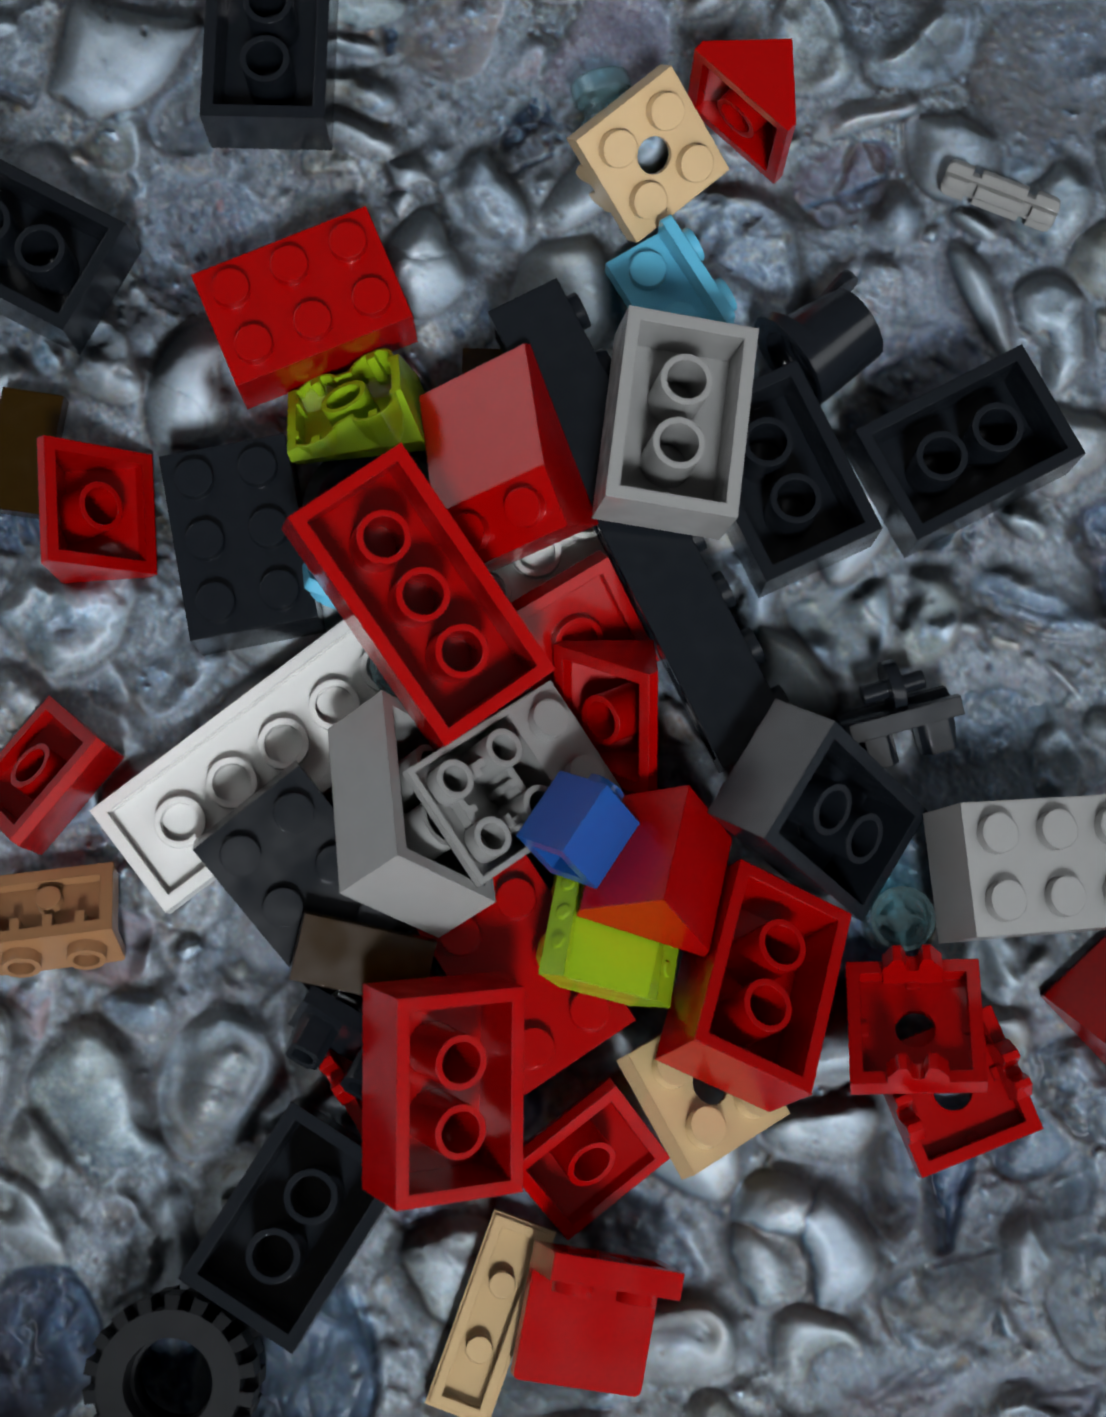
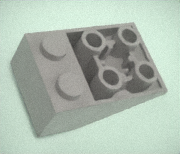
[402,680,622,888]

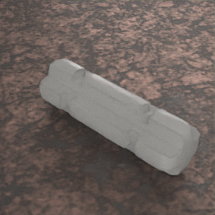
[940,159,1061,232]

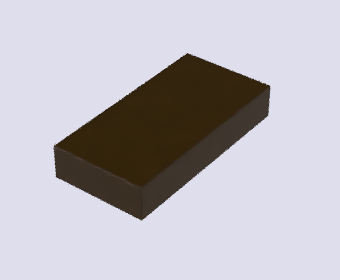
[0,387,69,519]
[288,910,437,995]

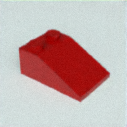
[419,343,599,572]

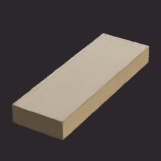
[425,1208,556,1417]

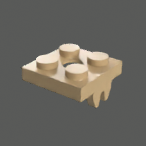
[566,64,730,243]
[616,1033,790,1180]

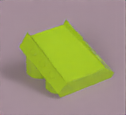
[287,348,426,464]
[536,874,679,1008]

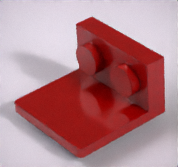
[511,1240,685,1397]

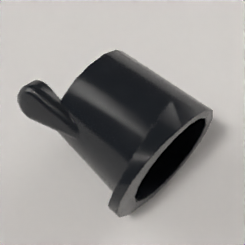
[754,270,883,406]

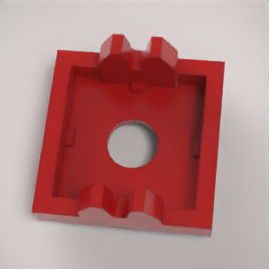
[846,944,988,1095]
[883,1005,1044,1178]

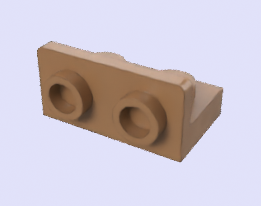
[0,862,125,978]

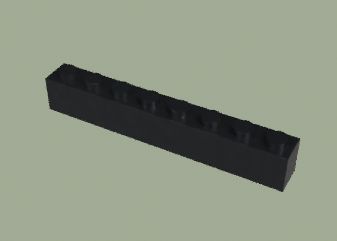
[488,278,791,773]

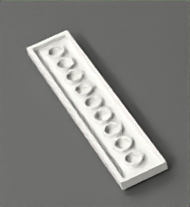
[89,527,606,914]

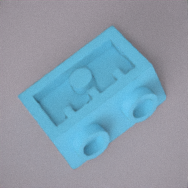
[605,214,737,324]

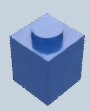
[516,770,640,889]

